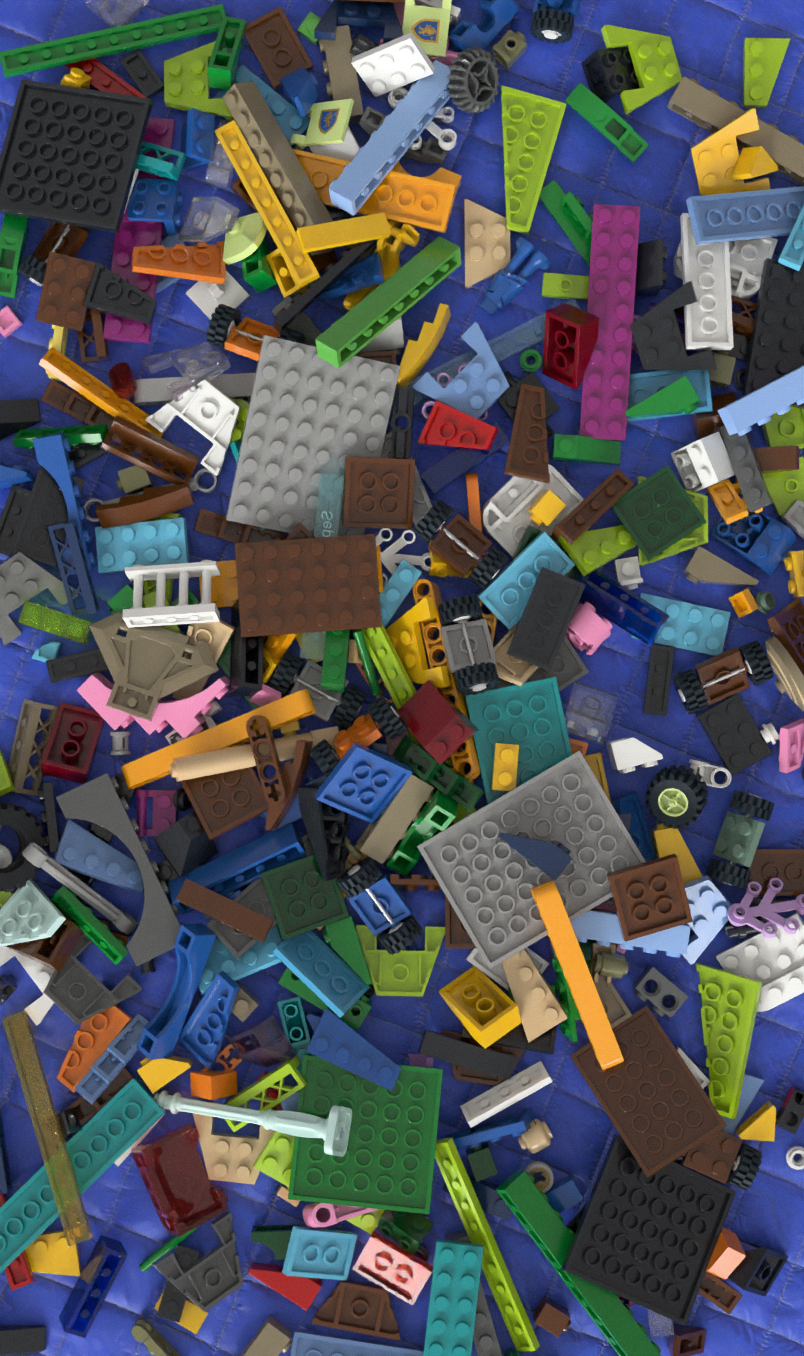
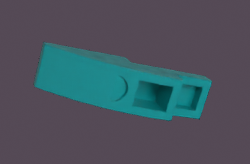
[277,996,315,1074]

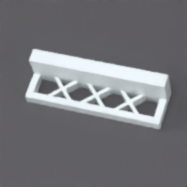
[460,1061,553,1128]

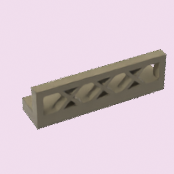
[8,699,58,796]

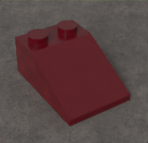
[542,303,599,389]
[397,679,479,765]
[41,702,104,784]

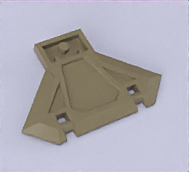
[89,612,219,722]

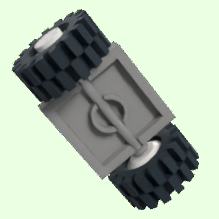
[438,595,500,695]
[269,652,367,729]

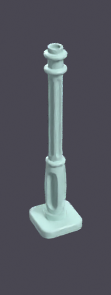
[154,1090,352,1157]

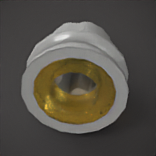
[524,1161,554,1193]

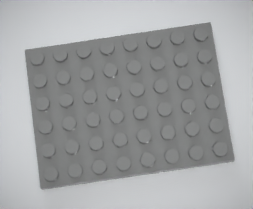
[226,335,400,538]
[417,750,646,969]

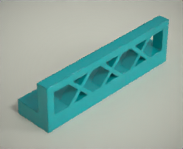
[136,141,186,181]

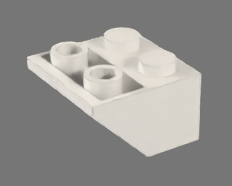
[671,432,736,492]
[606,737,663,774]

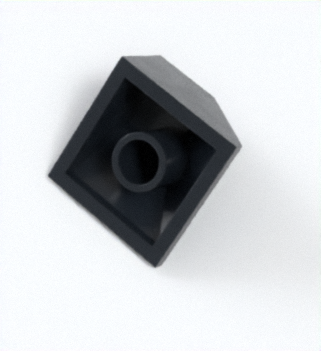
[154,810,218,878]
[728,1247,789,1296]

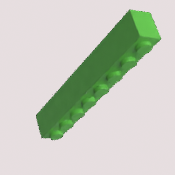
[315,236,461,368]

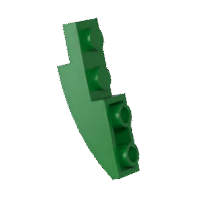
[564,83,649,163]
[0,214,30,298]

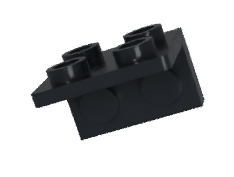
[581,47,640,103]

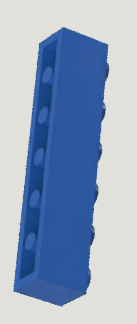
[168,822,307,915]

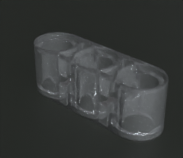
[205,119,243,189]

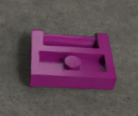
[135,789,177,836]

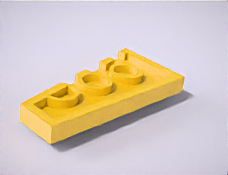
[25,1228,82,1277]

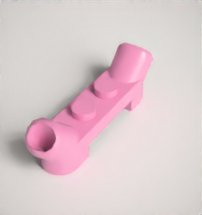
[303,1202,378,1228]

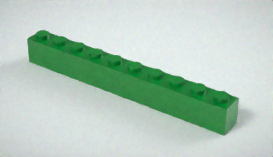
[496,1171,661,1356]

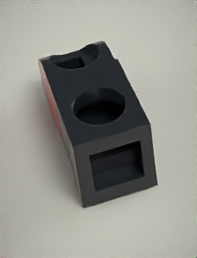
[775,1086,804,1134]

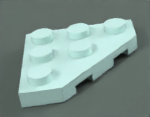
[0,880,66,947]

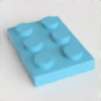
[282,1226,358,1281]

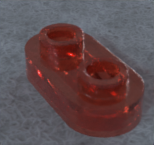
[108,362,137,399]

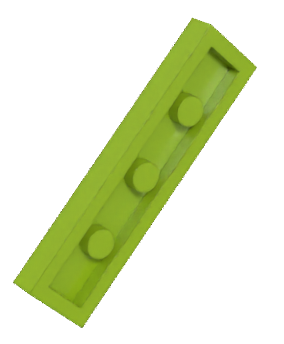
[223,1055,307,1132]

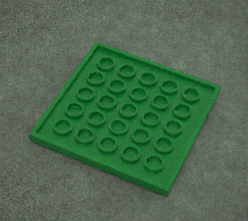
[288,1055,443,1214]

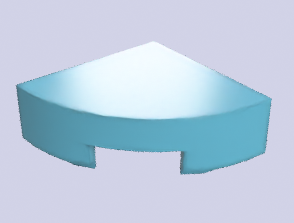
[32,642,61,663]

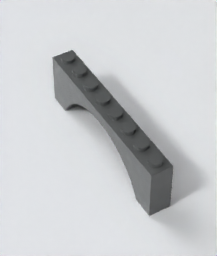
[56,773,185,967]

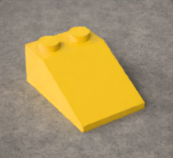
[439,966,521,1049]

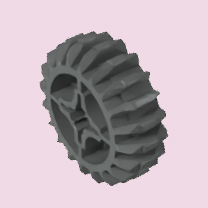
[446,48,501,113]

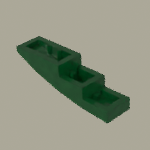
[393,735,484,811]

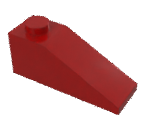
[248,1262,323,1311]

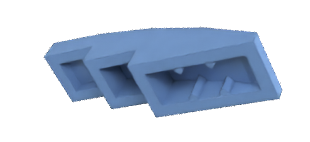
[74,1013,149,1104]

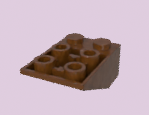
[5,920,83,973]

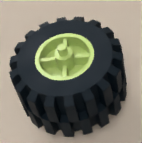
[645,765,708,829]

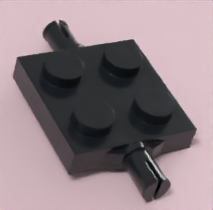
[496,371,560,438]

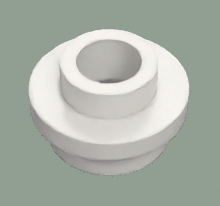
[760,723,779,745]
[786,1146,804,1170]

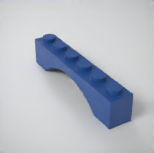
[33,432,96,575]
[137,923,216,1060]

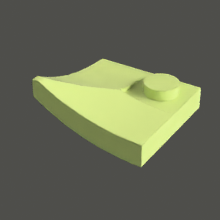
[223,212,267,265]

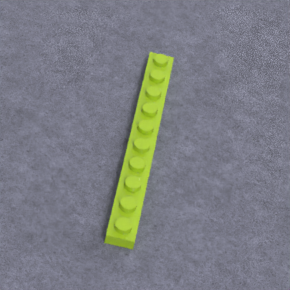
[362,624,476,823]
[435,1138,540,1351]

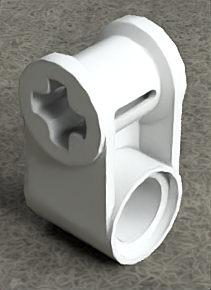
[689,759,731,788]

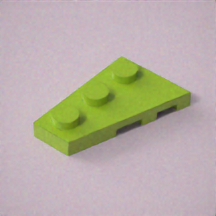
[743,38,791,109]
[557,525,637,576]

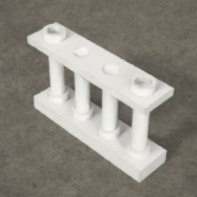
[122,560,221,628]

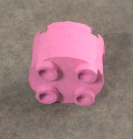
[565,602,613,655]

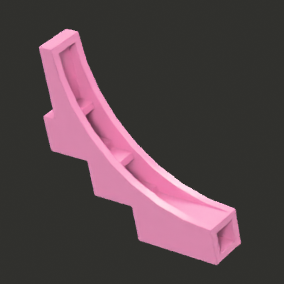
[77,672,230,739]

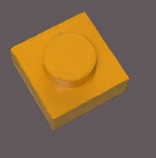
[728,588,759,618]

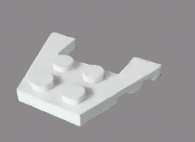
[146,378,241,476]
[0,946,54,1026]

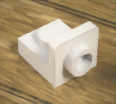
[614,556,643,591]

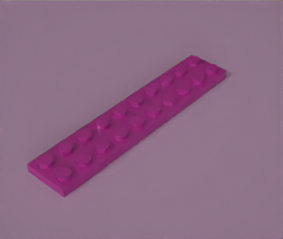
[103,117,176,344]
[579,204,640,441]

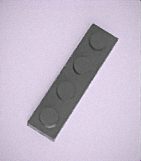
[719,425,773,513]

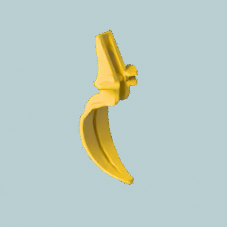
[343,220,420,311]

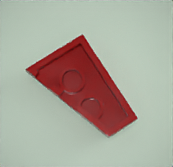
[417,400,499,450]

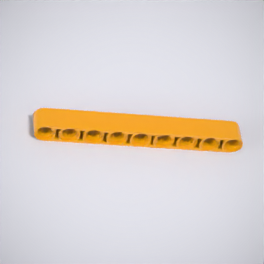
[413,579,481,780]
[121,689,316,789]
[531,880,624,1070]

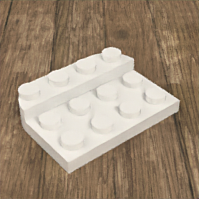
[673,237,778,301]
[481,464,584,558]
[716,912,804,1012]

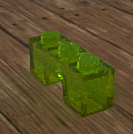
[18,601,94,645]

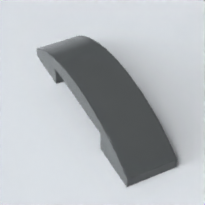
[359,106,449,164]

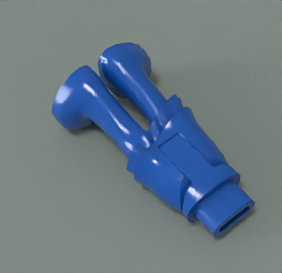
[479,237,552,316]

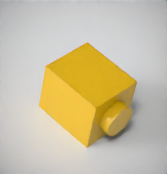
[527,490,566,526]

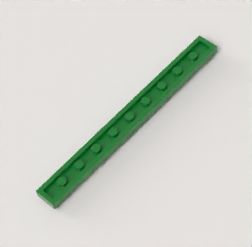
[0,4,226,78]

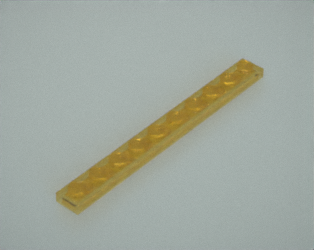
[2,1011,93,1247]

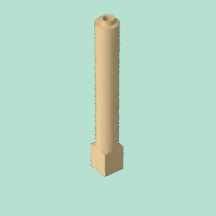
[169,726,339,782]

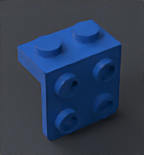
[181,108,215,170]
[127,178,184,235]

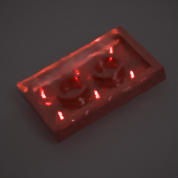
[352,1231,433,1305]

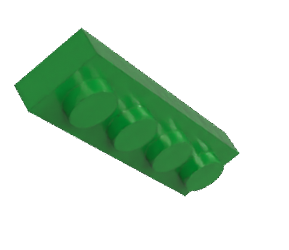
[13,424,108,449]
[51,885,129,965]

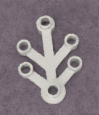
[388,87,457,151]
[375,528,430,586]

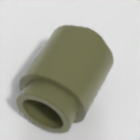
[592,952,628,979]

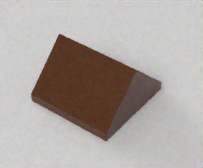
[691,392,737,441]

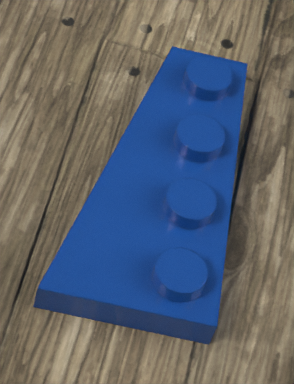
[178,971,239,1070]
[306,1008,402,1091]
[440,1108,534,1151]

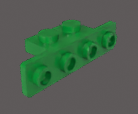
[539,180,593,266]
[552,950,592,1042]

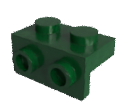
[377,1210,434,1254]

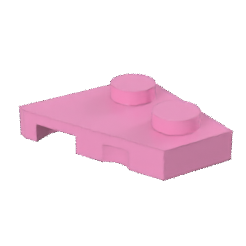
[778,718,804,773]

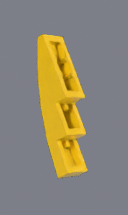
[396,303,451,388]

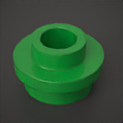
[519,349,542,372]

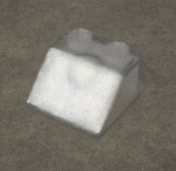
[178,197,240,242]
[563,681,618,745]

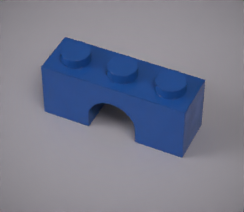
[448,0,519,52]

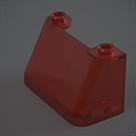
[131,1124,228,1237]

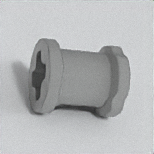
[110,732,131,755]

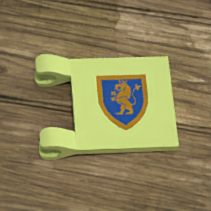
[402,0,452,57]
[290,99,354,150]

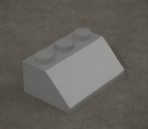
[332,316,405,357]

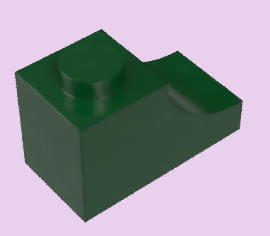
[251,1224,299,1262]

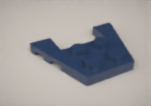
[314,0,404,44]

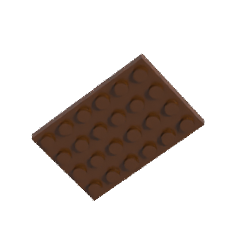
[235,534,382,638]
[570,1005,727,1178]

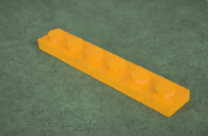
[39,347,164,437]

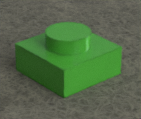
[297,11,321,46]

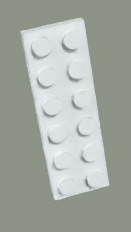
[680,213,734,350]

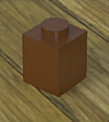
[533,1296,571,1338]

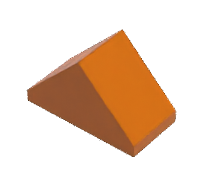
[190,1070,238,1100]
[706,1227,746,1279]

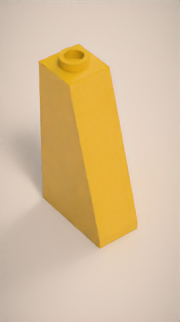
[651,823,703,883]

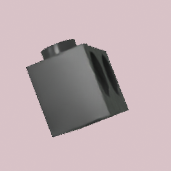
[633,964,688,1018]

